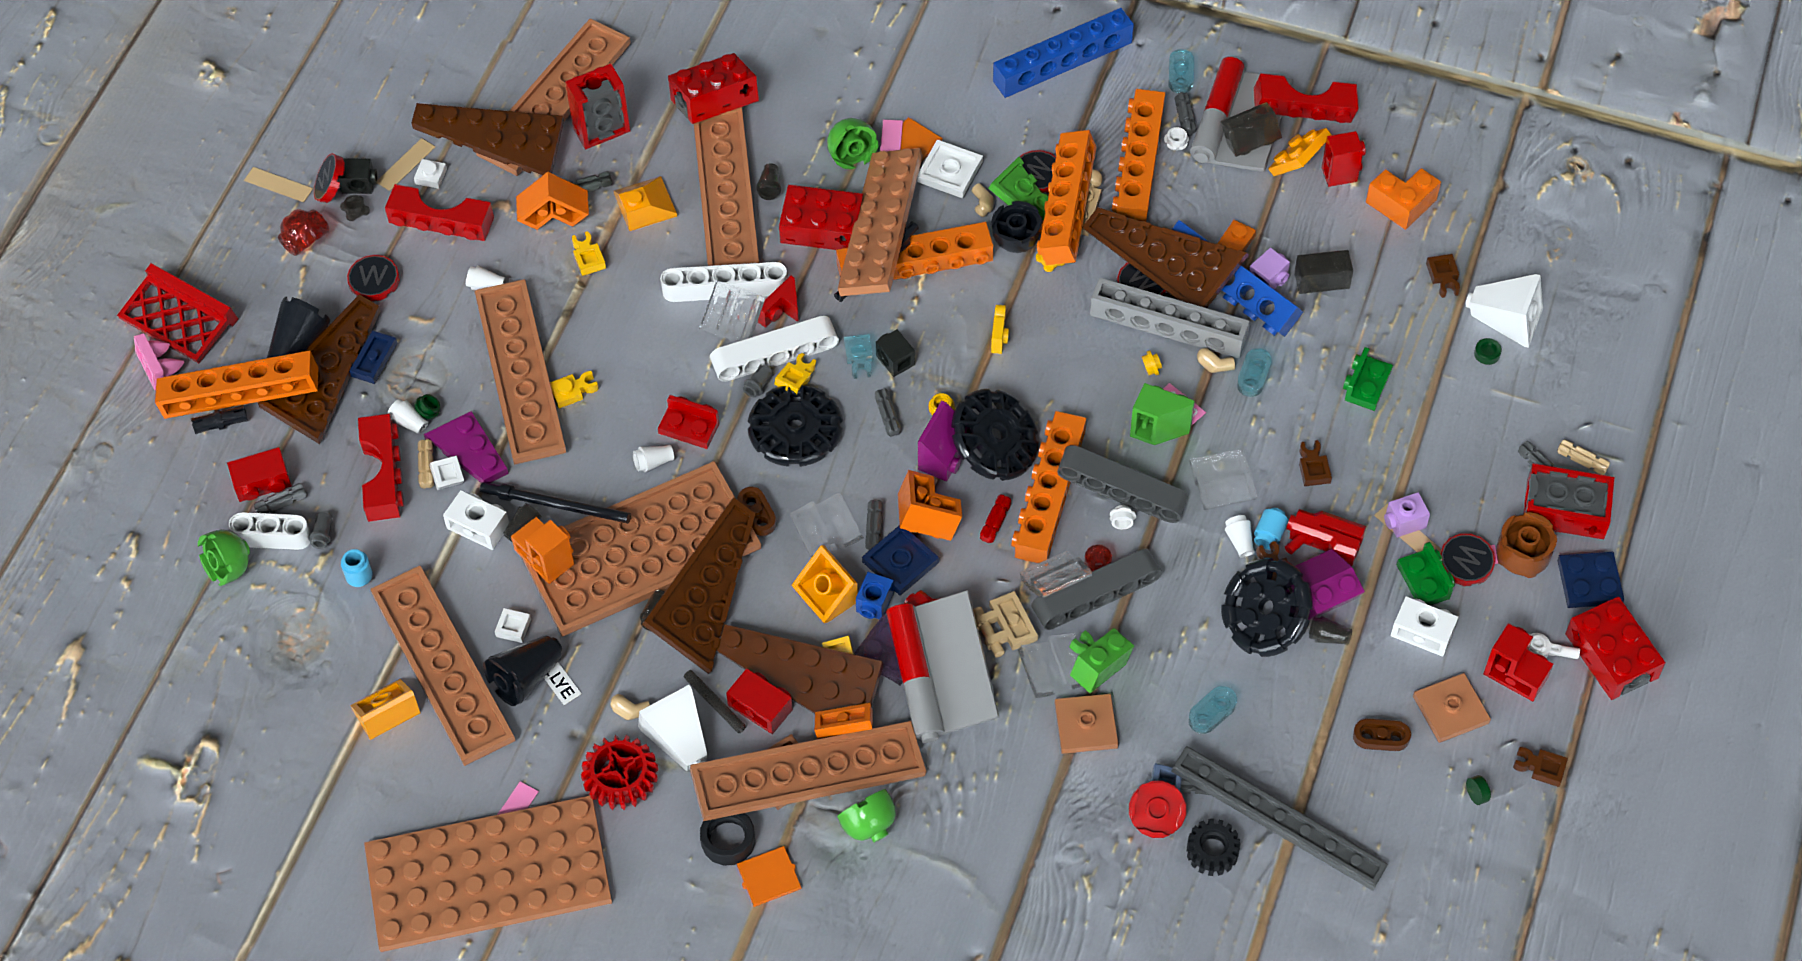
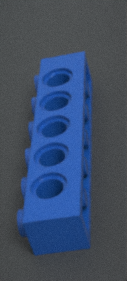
[993,8,1134,98]
[1172,220,1303,337]

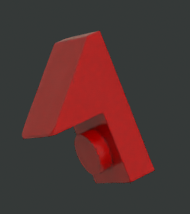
[757,275,799,328]

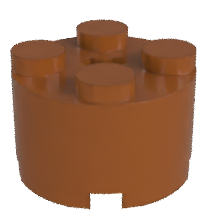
[1496,512,1557,578]

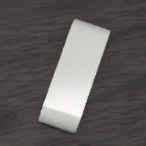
[229,512,310,550]

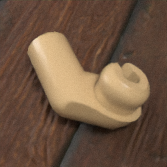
[972,183,995,217]
[1197,348,1235,373]
[611,694,650,720]

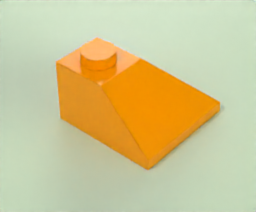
[613,176,677,231]

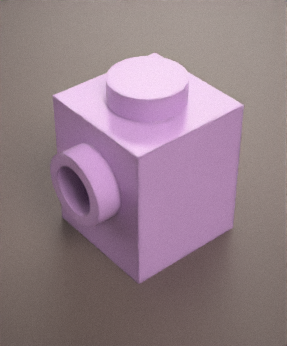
[1249,248,1290,289]
[1384,492,1430,538]

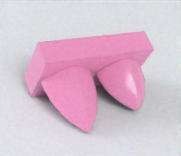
[134,333,185,390]

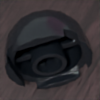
[991,201,1043,253]

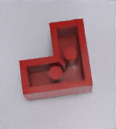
[1483,623,1554,702]

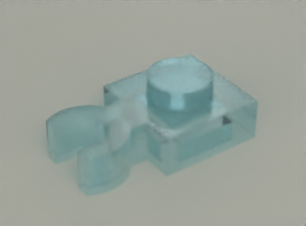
[844,334,873,379]

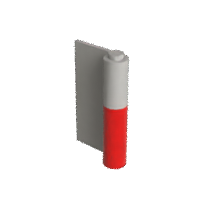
[1190,57,1293,172]
[886,591,999,743]

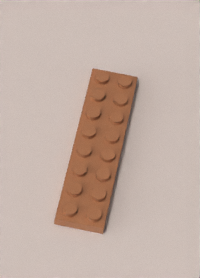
[476,19,631,176]
[694,107,759,266]
[838,148,923,296]
[474,279,566,465]
[370,566,515,766]
[690,721,926,821]

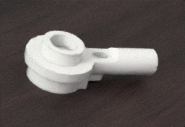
[1529,633,1580,659]

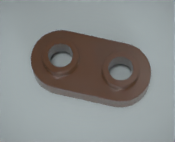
[737,487,776,536]
[1353,719,1411,751]

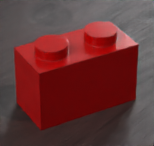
[1321,131,1366,187]
[227,447,292,502]
[726,668,793,735]

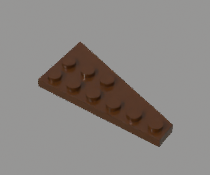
[411,103,564,176]
[1082,207,1249,308]
[257,294,381,445]
[642,497,756,674]
[717,624,884,734]

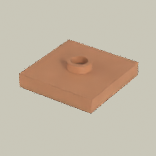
[1413,673,1491,743]
[1054,694,1118,754]

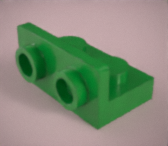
[1343,347,1393,411]
[1396,542,1455,606]

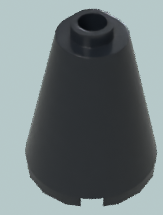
[267,297,331,358]
[483,635,562,706]

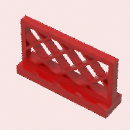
[117,263,238,364]

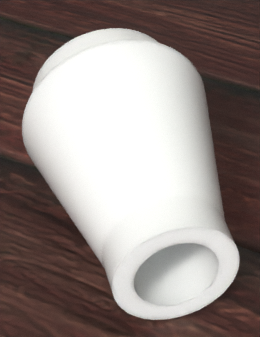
[466,265,505,290]
[387,399,428,435]
[633,445,674,473]
[1225,515,1255,558]

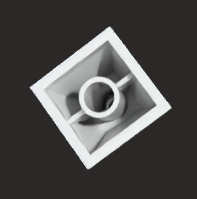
[1466,274,1543,348]
[638,685,707,771]

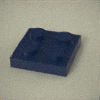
[862,525,939,596]
[1557,552,1624,608]

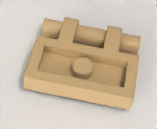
[973,591,1038,658]

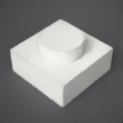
[414,159,447,189]
[429,456,464,490]
[495,608,531,643]

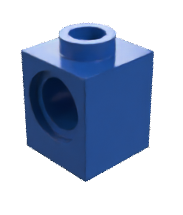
[856,572,894,620]

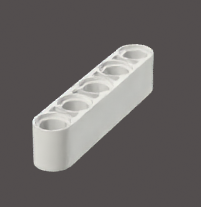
[660,262,787,302]
[710,316,839,382]

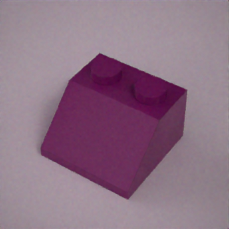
[918,401,970,482]
[1291,549,1365,620]

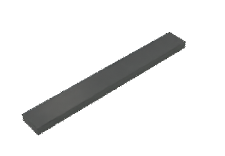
[1171,746,1388,891]

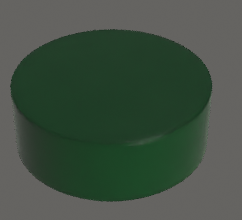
[1474,338,1502,365]
[1466,775,1491,805]

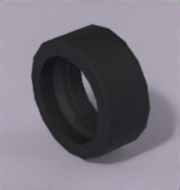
[700,813,755,866]

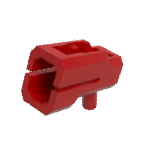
[1285,509,1366,566]

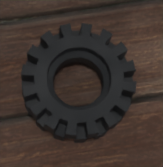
[1186,819,1240,876]

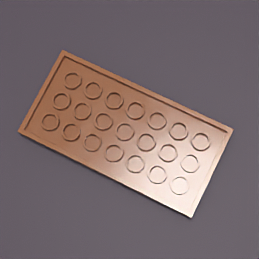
[521,461,761,637]
[364,796,612,952]

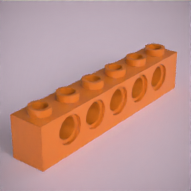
[1112,89,1165,222]
[1037,130,1097,265]
[836,222,993,280]
[155,351,318,419]
[1011,411,1087,565]

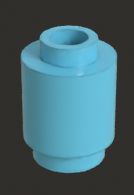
[1254,508,1289,550]
[341,549,373,587]

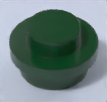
[414,394,440,419]

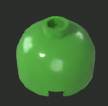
[827,118,879,169]
[198,529,250,586]
[837,789,896,843]

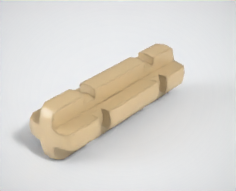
[418,439,434,489]
[1557,439,1610,475]

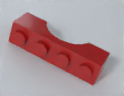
[1254,73,1359,123]
[385,184,494,241]
[358,414,404,522]

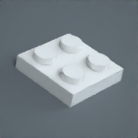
[917,140,983,198]

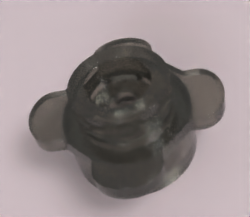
[340,195,370,221]

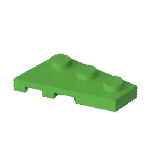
[988,156,1048,220]

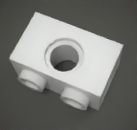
[443,490,510,550]
[1391,596,1458,657]

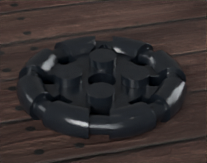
[747,385,843,467]
[951,389,1039,481]
[1221,558,1313,657]

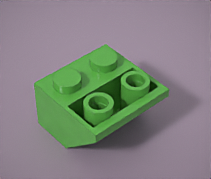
[1130,383,1195,445]

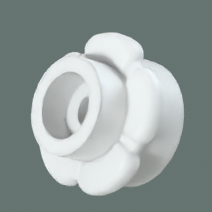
[1164,127,1189,150]
[1109,505,1136,530]

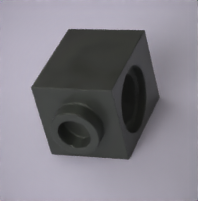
[338,158,378,194]
[876,329,915,377]

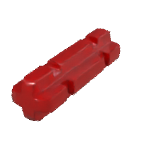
[980,494,1011,543]

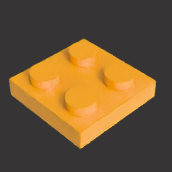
[1268,128,1331,176]

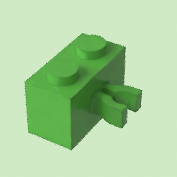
[1069,628,1134,693]

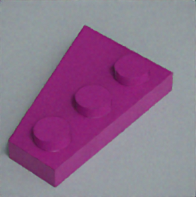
[424,411,509,483]

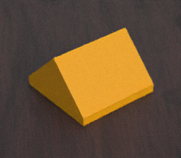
[791,545,858,623]
[350,679,420,740]

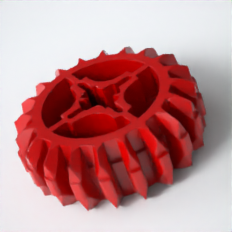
[581,734,658,810]

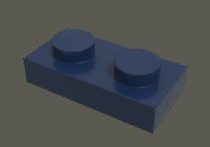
[349,330,397,384]

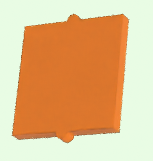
[900,117,942,162]
[737,846,801,907]

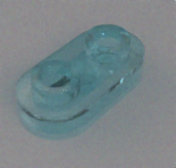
[1168,49,1194,93]
[1237,348,1272,397]
[1188,686,1237,734]

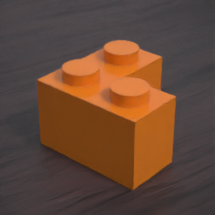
[1366,168,1441,230]
[516,172,589,230]
[898,470,962,541]
[511,517,575,584]

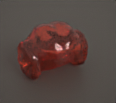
[278,209,329,256]

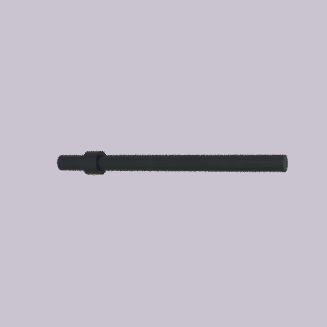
[480,482,631,524]

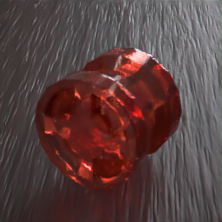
[1084,545,1112,574]

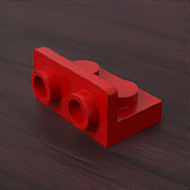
[658,395,719,449]

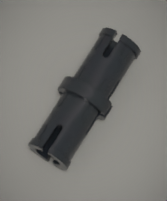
[191,405,248,434]

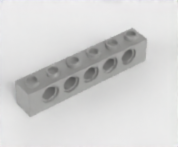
[1090,278,1249,359]

